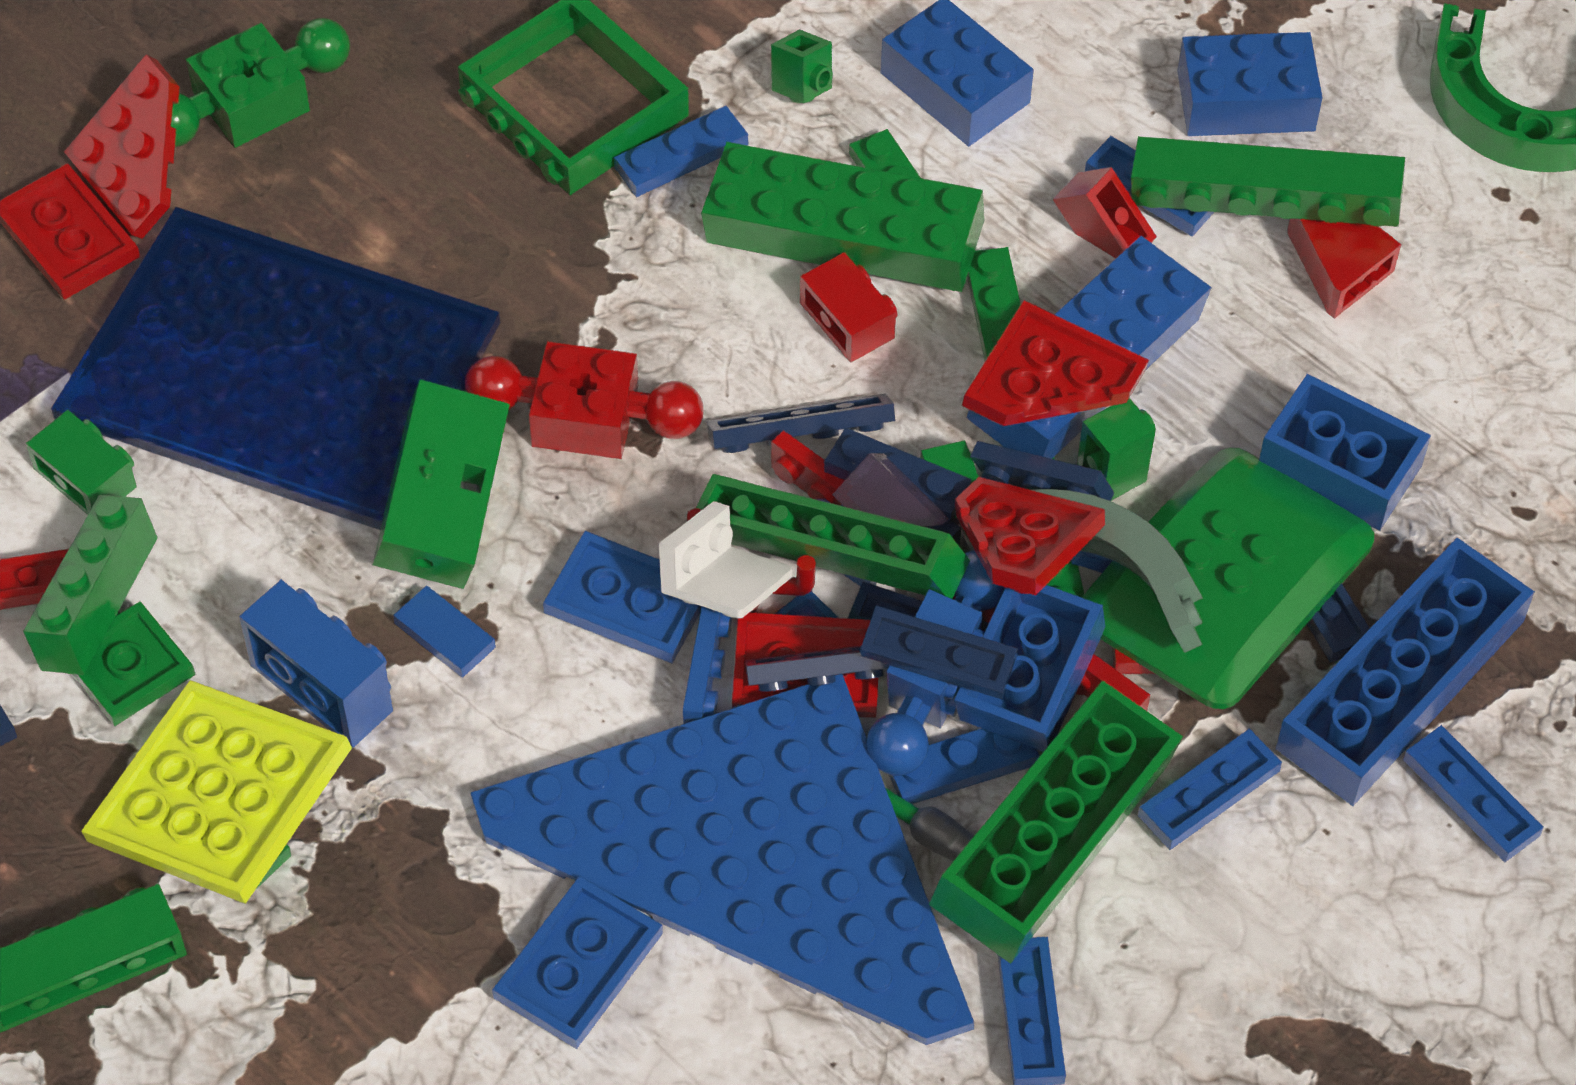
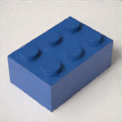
[880,0,1034,147]
[1177,32,1323,136]
[1259,374,1431,531]
[239,579,393,749]
[954,585,1106,752]

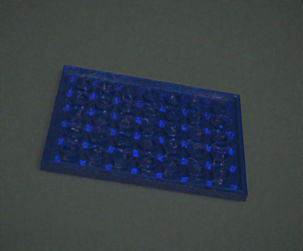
[51,207,501,530]

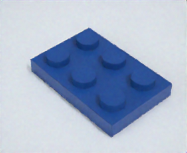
[543,531,702,664]
[492,876,663,1049]

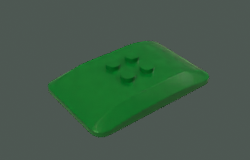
[1082,447,1374,709]

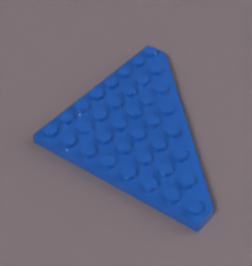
[470,674,974,1045]

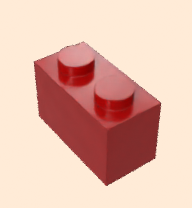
[800,252,898,363]

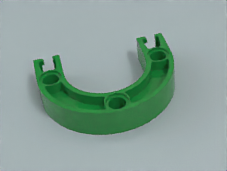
[1430,3,1576,172]

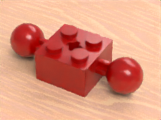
[465,341,704,459]

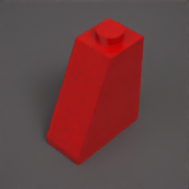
[1287,218,1401,319]

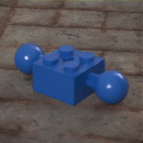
[866,550,1005,776]

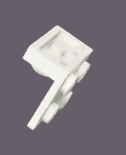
[659,501,793,618]

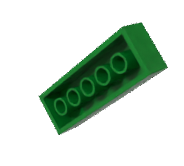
[701,142,985,292]
[929,681,1183,964]

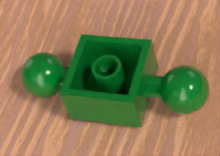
[171,18,350,148]

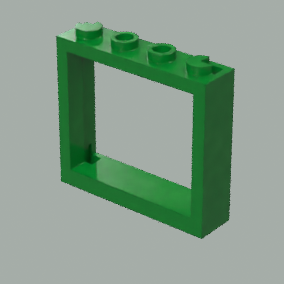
[458,0,689,196]

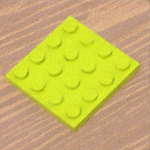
[81,680,352,904]

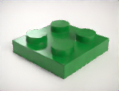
[73,601,196,727]

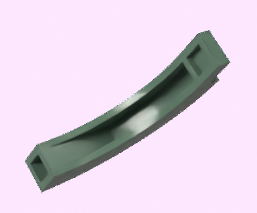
[956,489,1203,653]

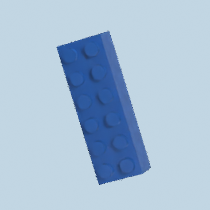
[966,236,1212,459]
[1275,538,1535,806]

